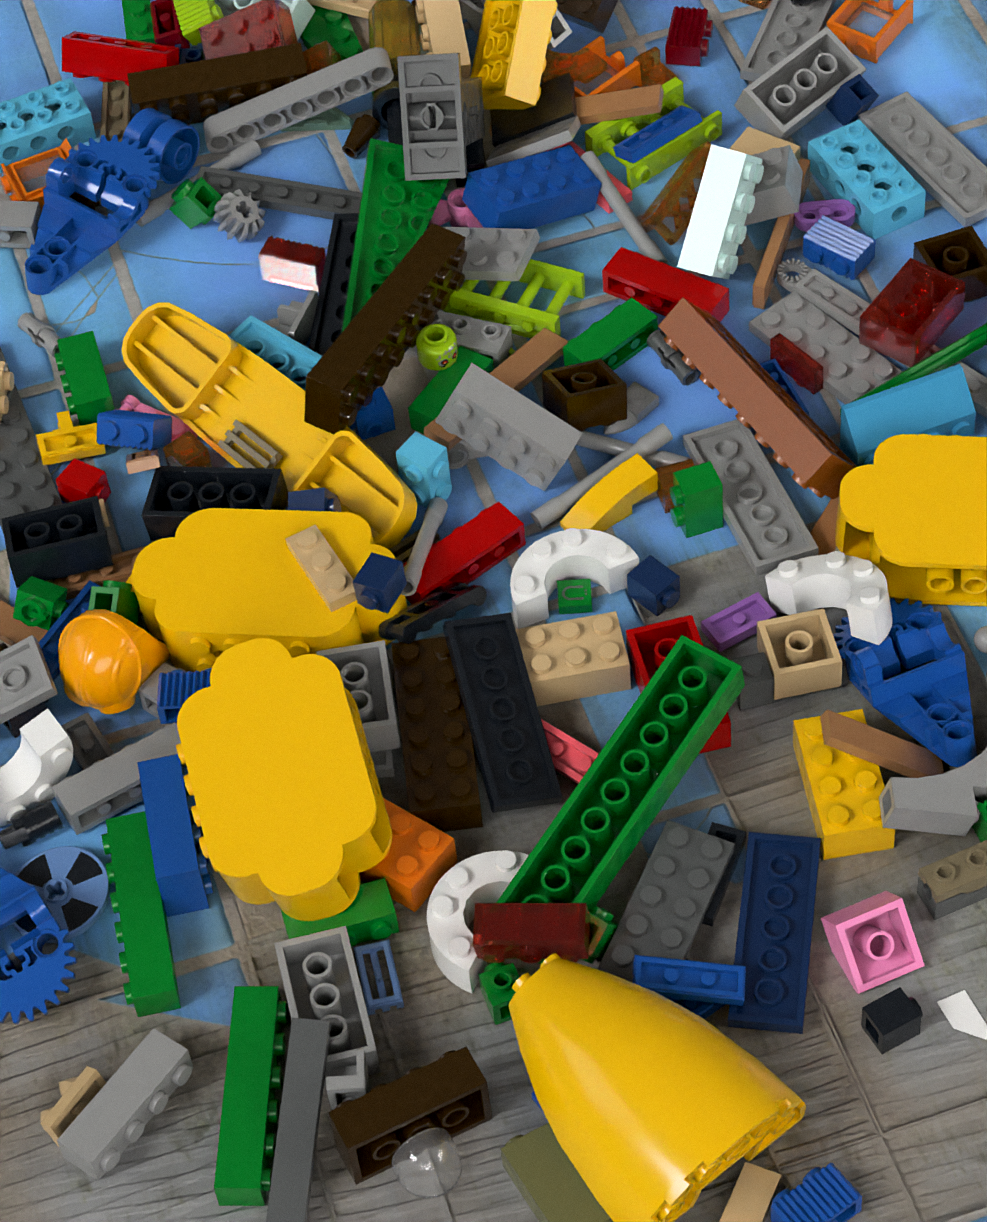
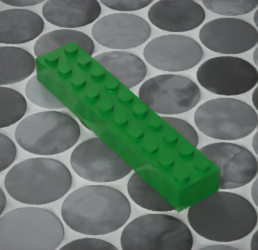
[485,635,745,965]

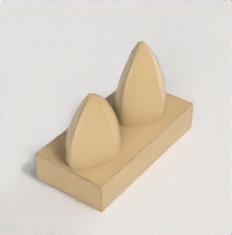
[40,1066,106,1147]

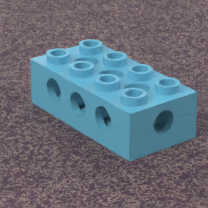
[0,78,96,173]
[808,120,926,239]
[228,315,322,391]

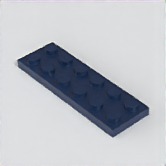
[728,832,821,1034]

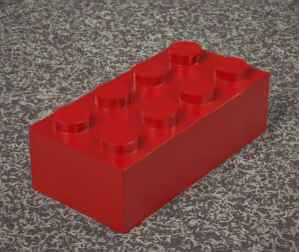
[626,615,731,754]

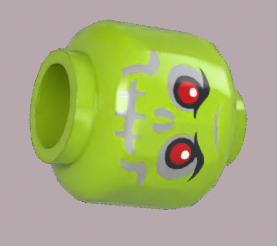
[416,324,458,371]

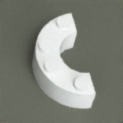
[510,528,639,629]
[765,551,893,645]
[0,708,73,827]
[427,850,529,993]

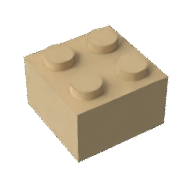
[757,608,842,700]

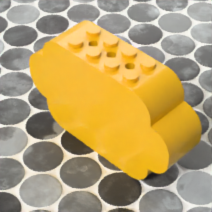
[835,434,987,607]
[131,508,407,672]
[176,638,392,921]

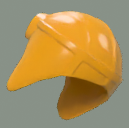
[58,609,170,714]

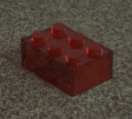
[198,0,298,60]
[859,258,966,367]

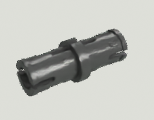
[647,330,699,386]

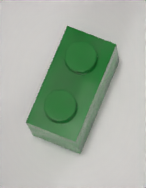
[670,461,723,538]

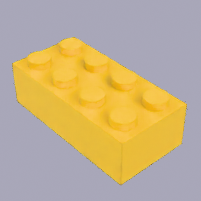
[793,709,895,860]

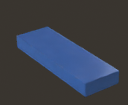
[613,105,702,163]
[632,955,746,1006]

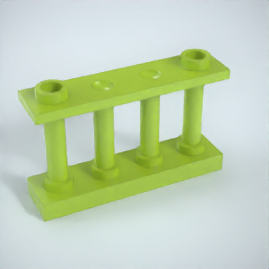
[585,77,722,190]
[443,259,585,339]

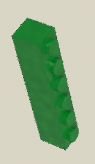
[101,811,181,1017]
[214,986,288,1206]

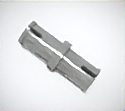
[18,312,61,357]

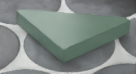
[280,107,354,132]

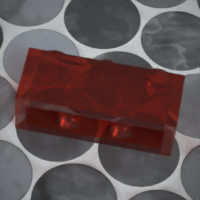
[473,903,590,963]

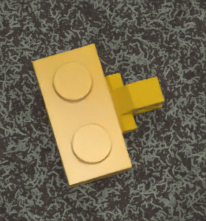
[36,410,106,465]

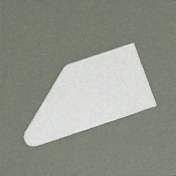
[937,990,987,1040]

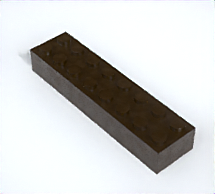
[304,223,467,435]

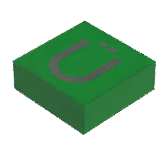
[557,579,592,614]

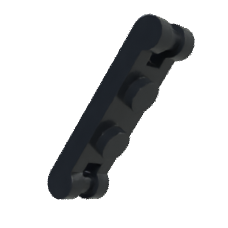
[379,581,487,644]

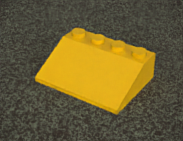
[470,0,557,110]

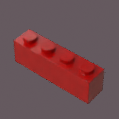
[62,31,179,86]
[602,247,729,322]
[403,501,526,604]

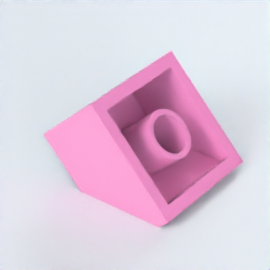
[821,891,925,994]

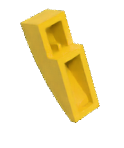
[560,453,658,532]

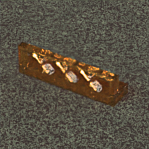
[639,141,711,246]

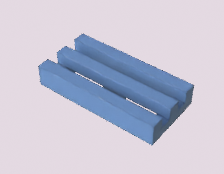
[353,939,404,1015]

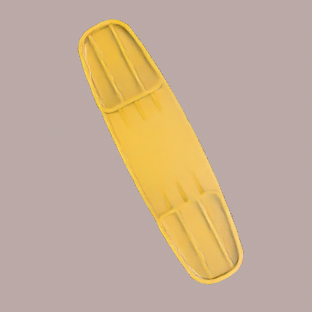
[122,302,417,549]

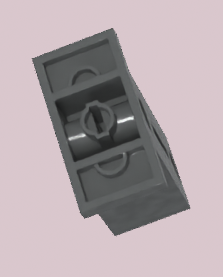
[397,53,485,181]

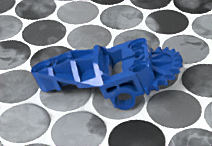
[25,135,160,295]
[833,598,977,767]
[0,867,77,1024]

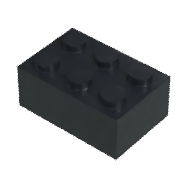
[1,496,114,588]

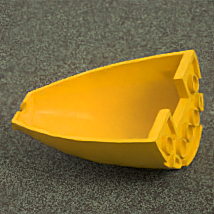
[508,953,806,1222]

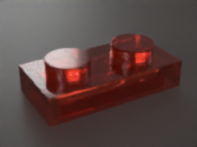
[770,333,824,395]

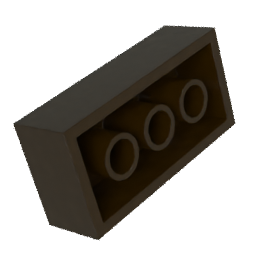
[328,1046,492,1185]

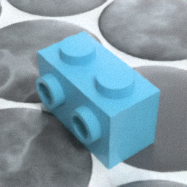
[396,431,452,508]

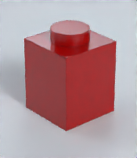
[56,458,111,503]

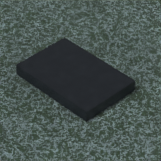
[490,73,577,147]

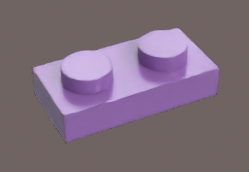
[701,592,777,652]

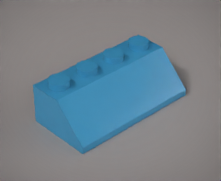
[840,364,976,466]

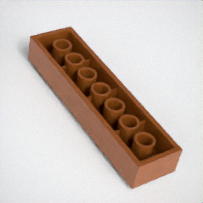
[658,298,858,499]

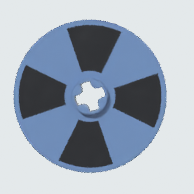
[12,846,110,943]

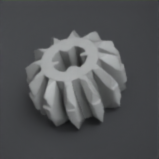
[213,189,266,243]

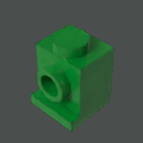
[478,962,519,1025]

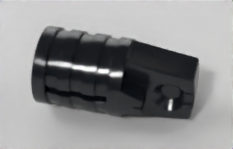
[0,800,64,849]

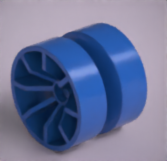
[122,108,200,184]

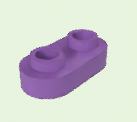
[794,199,855,232]

